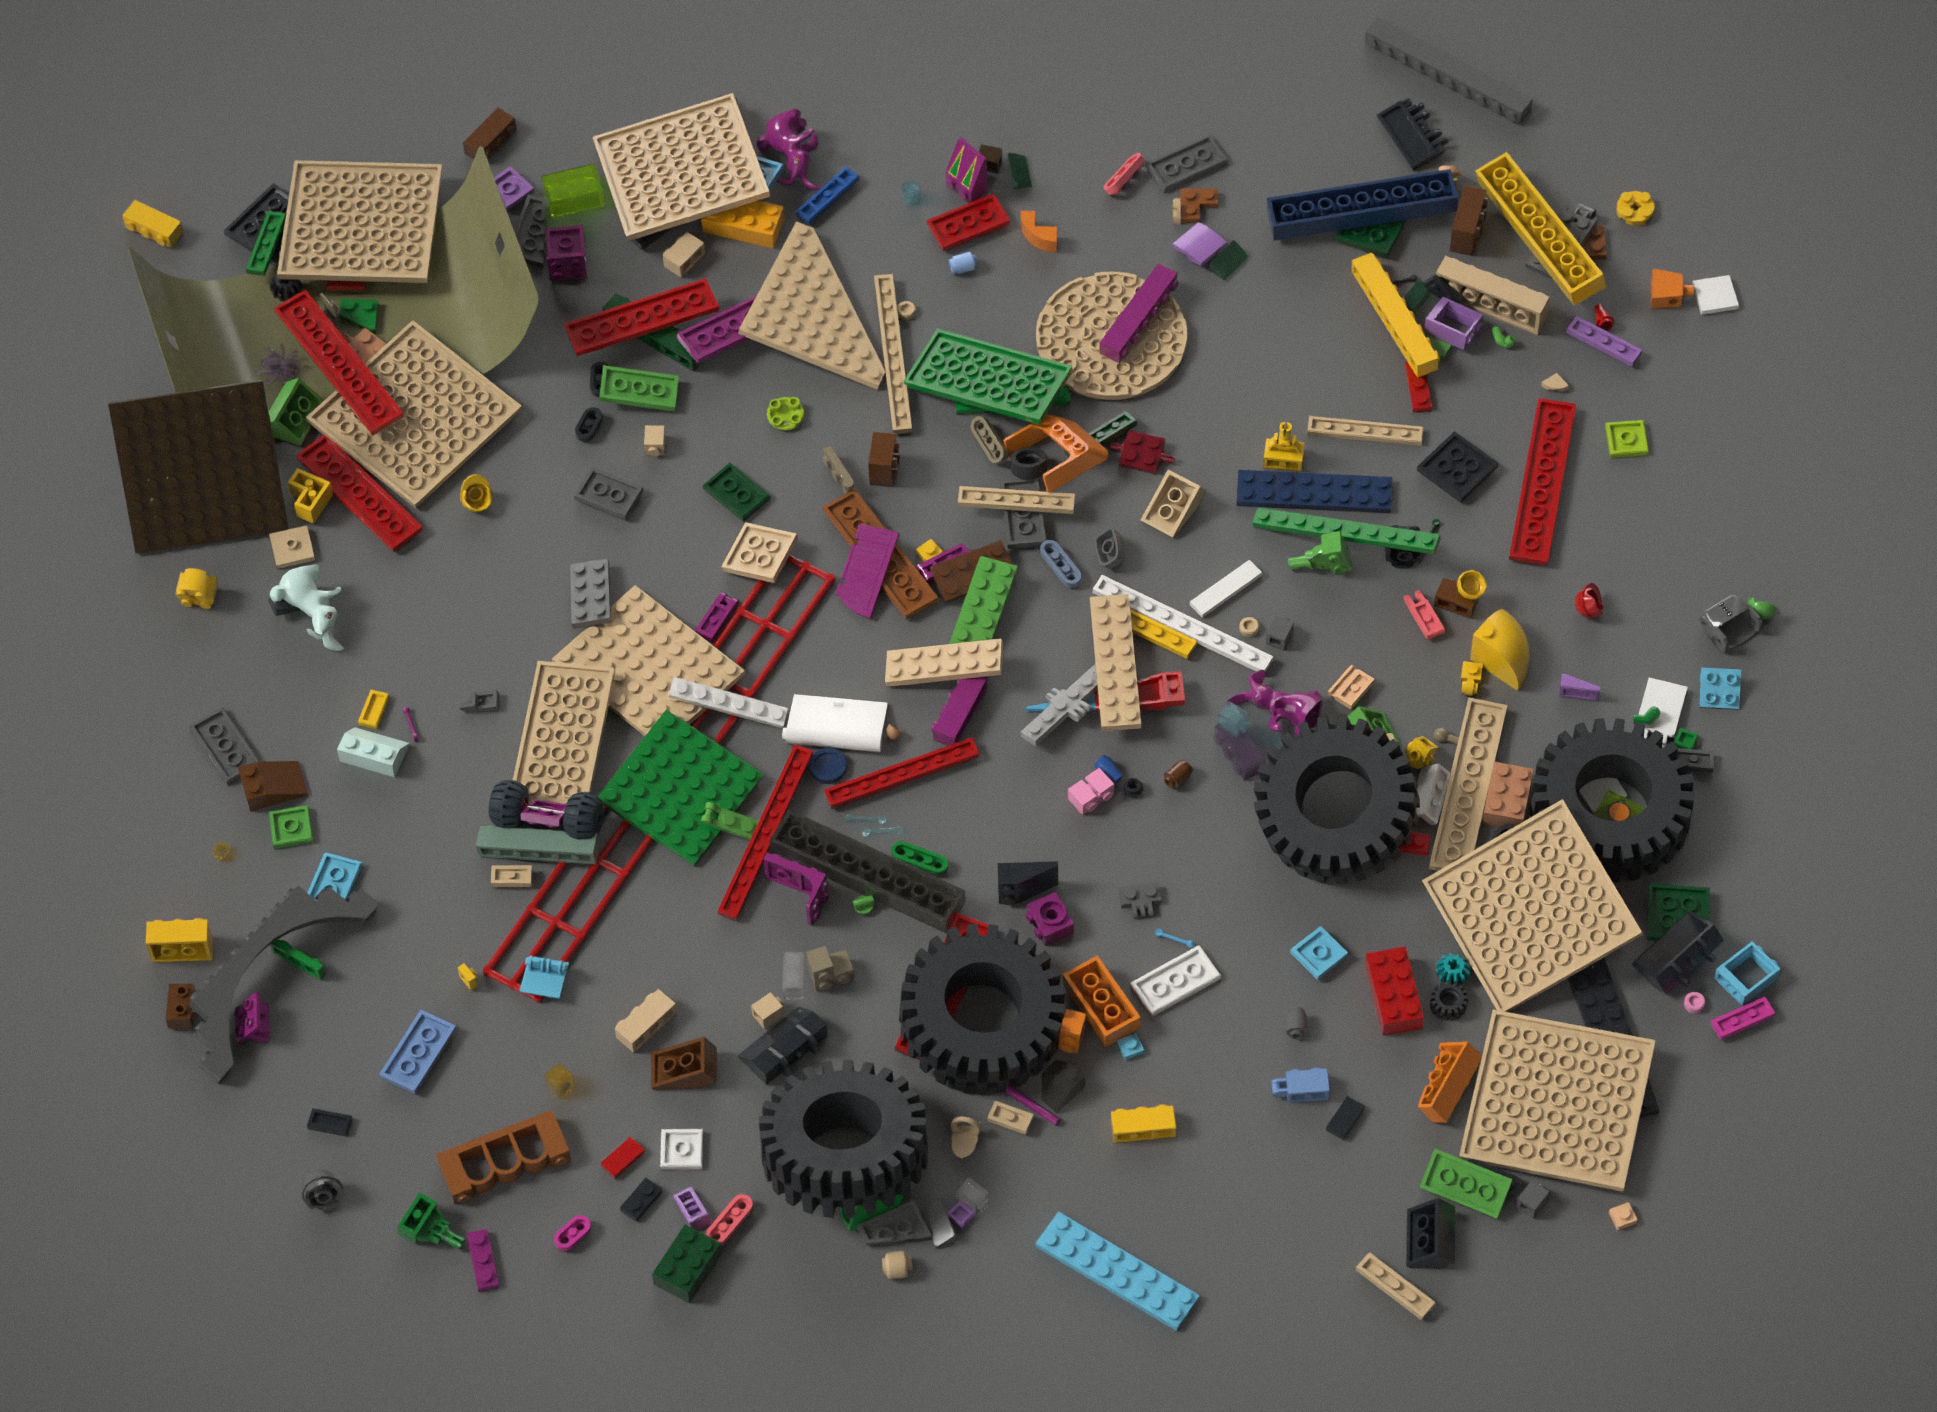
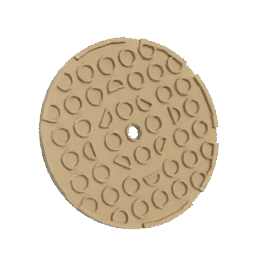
[1036,272,1187,400]

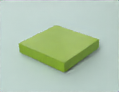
[1605,420,1649,458]

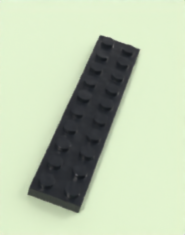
[1568,957,1660,1118]

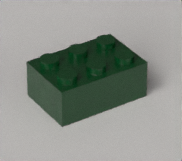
[652,1224,722,1303]

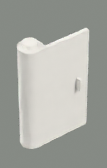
[782,694,888,752]

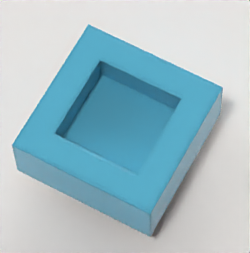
[1117,1033,1144,1060]

